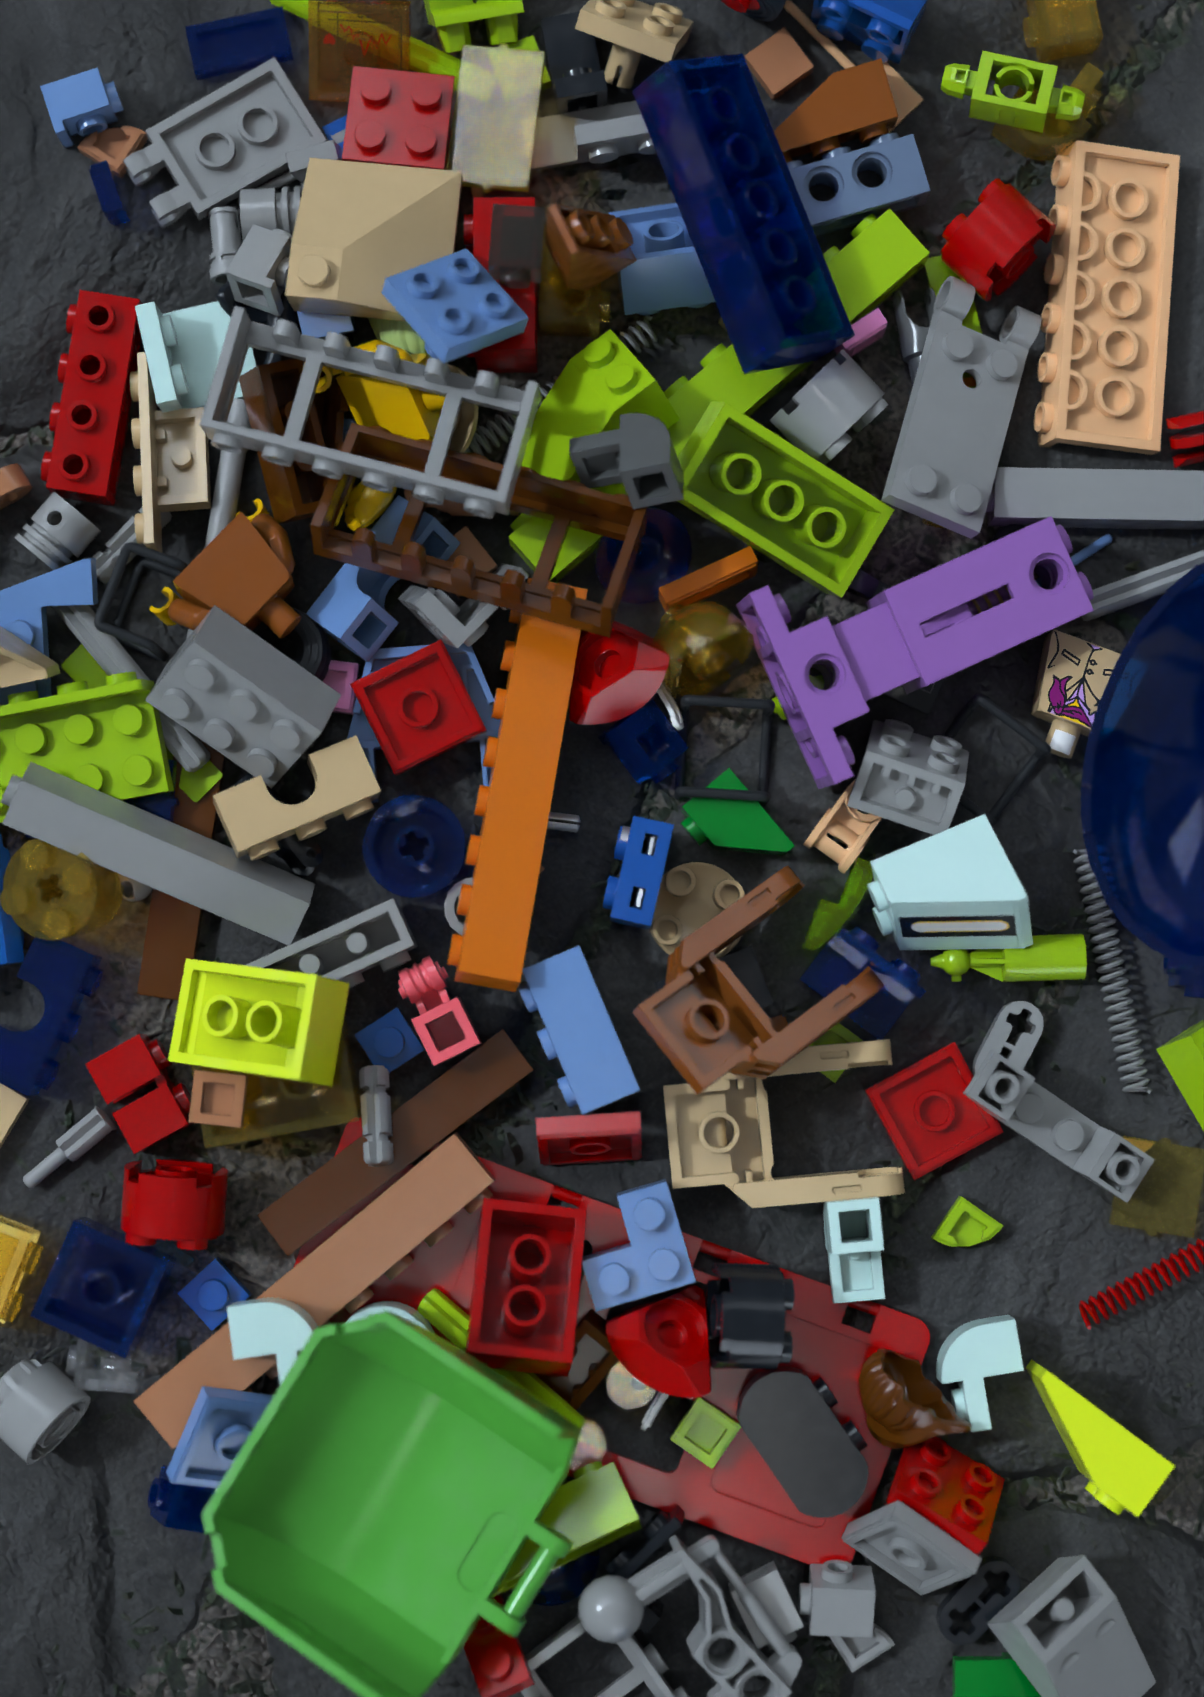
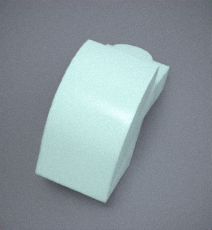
[823,1197,885,1303]
[227,1297,318,1385]
[936,1315,1024,1432]

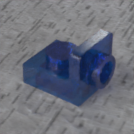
[148,1465,217,1534]

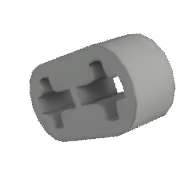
[972,1001,1044,1076]

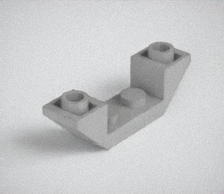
[964,1049,1155,1203]

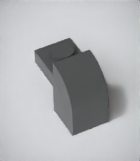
[569,413,684,509]

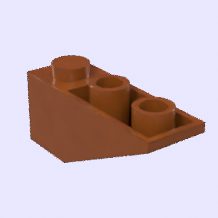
[749,58,899,173]
[545,204,637,291]

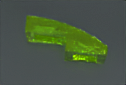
[801,858,873,952]

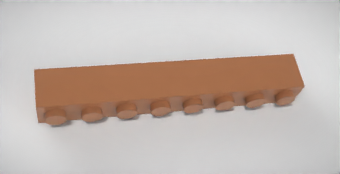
[133,1132,495,1449]

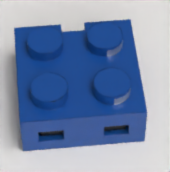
[602,815,674,930]

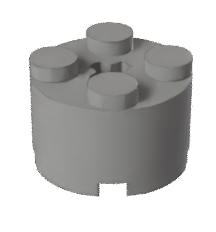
[769,349,889,465]

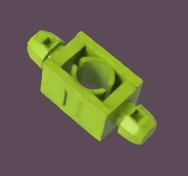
[941,51,1086,133]

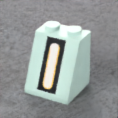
[867,814,1033,950]

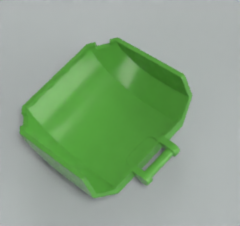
[202,1311,582,1697]

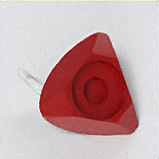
[569,621,684,731]
[606,1285,712,1431]

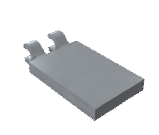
[123,57,327,229]

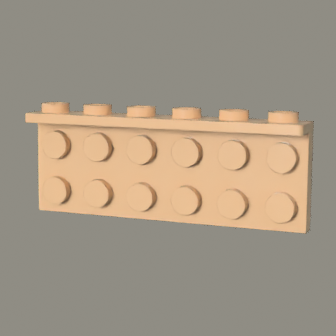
[1034,140,1180,455]

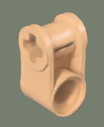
[803,779,882,874]

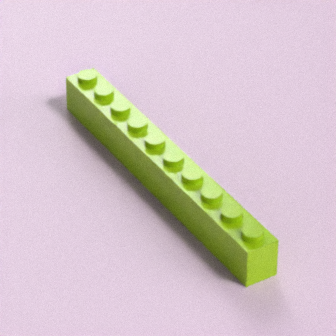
[508,208,930,583]

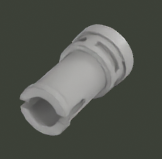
[208,206,242,286]

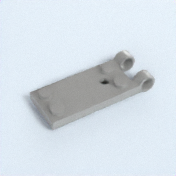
[881,276,1041,539]

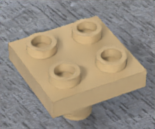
[575,0,694,89]

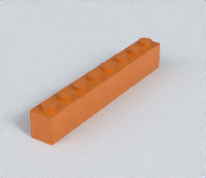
[447,577,588,992]

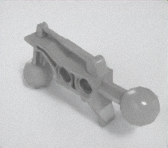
[578,1534,802,1697]

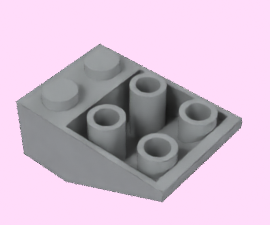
[987,1555,1156,1697]

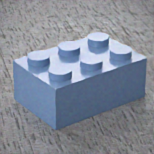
[518,946,640,1115]

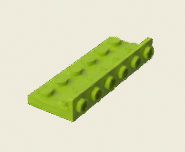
[0,671,174,824]

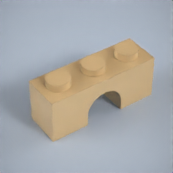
[213,735,381,861]

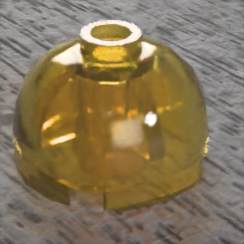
[653,601,754,699]

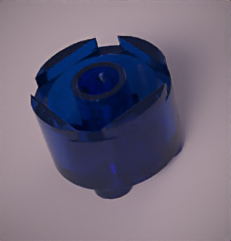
[362,795,468,901]

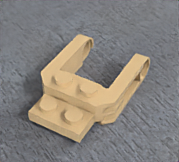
[663,1039,905,1208]

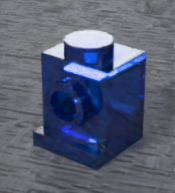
[598,699,689,784]

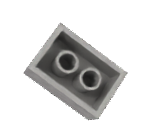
[145,605,341,789]

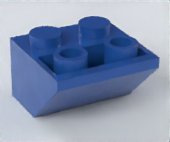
[810,0,928,64]

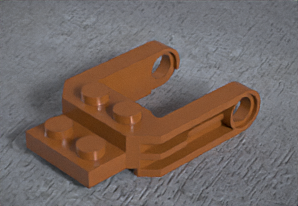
[632,865,885,1095]

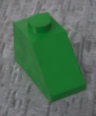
[680,768,795,856]

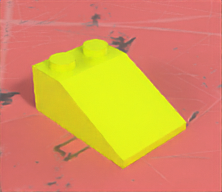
[168,958,350,1087]
[1026,1359,1175,1517]

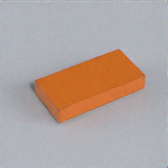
[658,546,758,615]

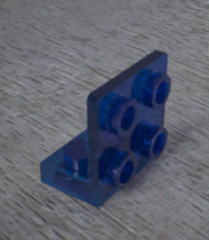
[799,927,926,1040]

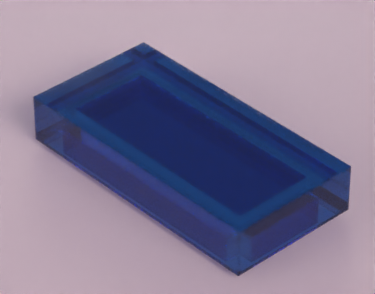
[185,7,294,80]

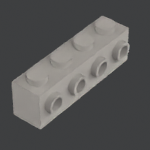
[244,898,418,989]

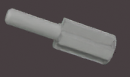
[23,1106,116,1188]

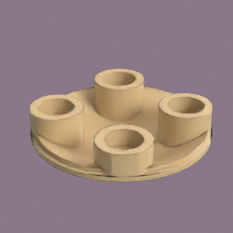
[650,862,745,958]

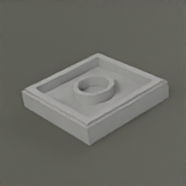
[841,1500,982,1595]

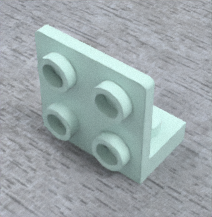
[135,301,257,413]

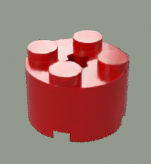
[940,178,1056,302]
[121,1159,228,1250]

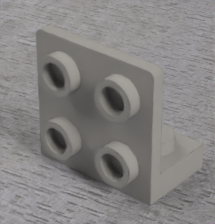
[398,563,529,649]
[847,719,969,835]

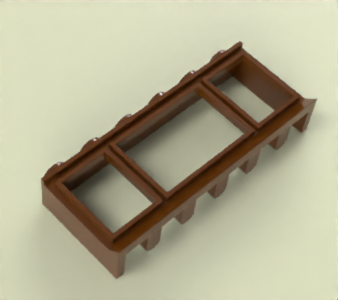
[310,423,648,638]

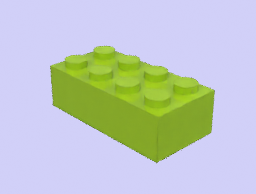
[678,401,894,598]

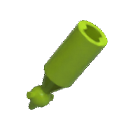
[930,934,1087,982]

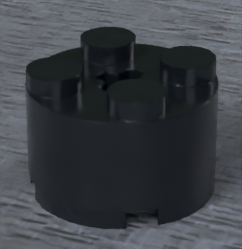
[706,1263,794,1369]

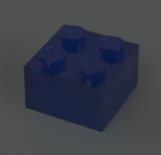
[30,1217,177,1358]

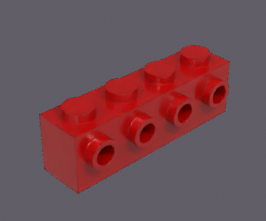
[41,290,142,506]

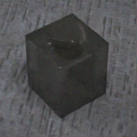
[488,204,546,288]

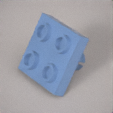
[381,248,529,364]

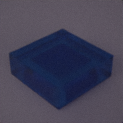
[89,160,130,226]

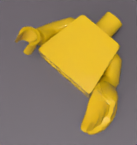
[303,340,463,531]

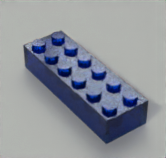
[632,54,855,375]

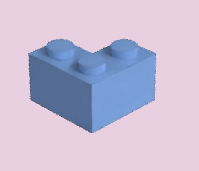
[582,1179,696,1311]

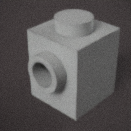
[798,1560,876,1638]

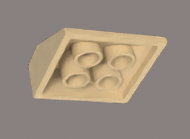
[285,158,463,321]

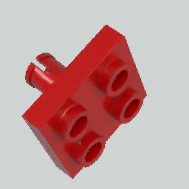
[886,1437,1005,1556]

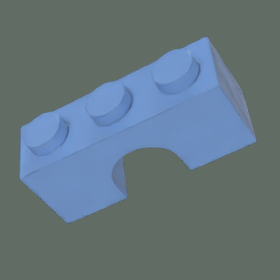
[306,495,461,662]

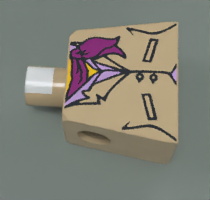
[1031,629,1145,759]

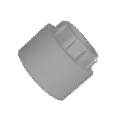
[0,1359,91,1465]

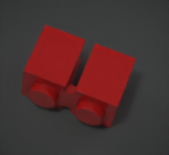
[85,1034,194,1154]

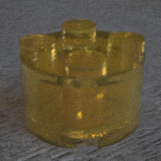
[0,839,124,940]

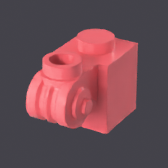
[398,955,482,1066]

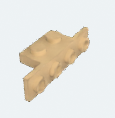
[130,352,211,561]

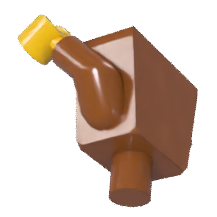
[149,498,302,639]

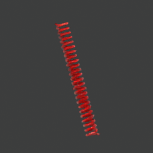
[1079,1239,1204,1330]

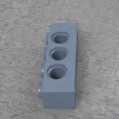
[718,133,931,260]

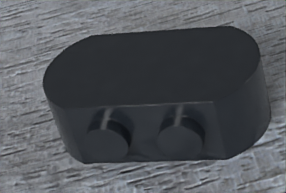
[737,1366,868,1518]

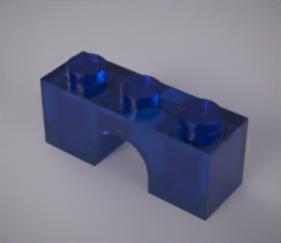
[0,930,104,1096]

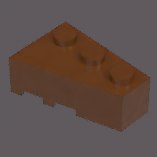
[239,359,348,524]

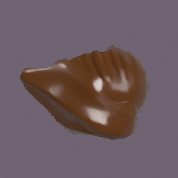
[859,1349,972,1449]

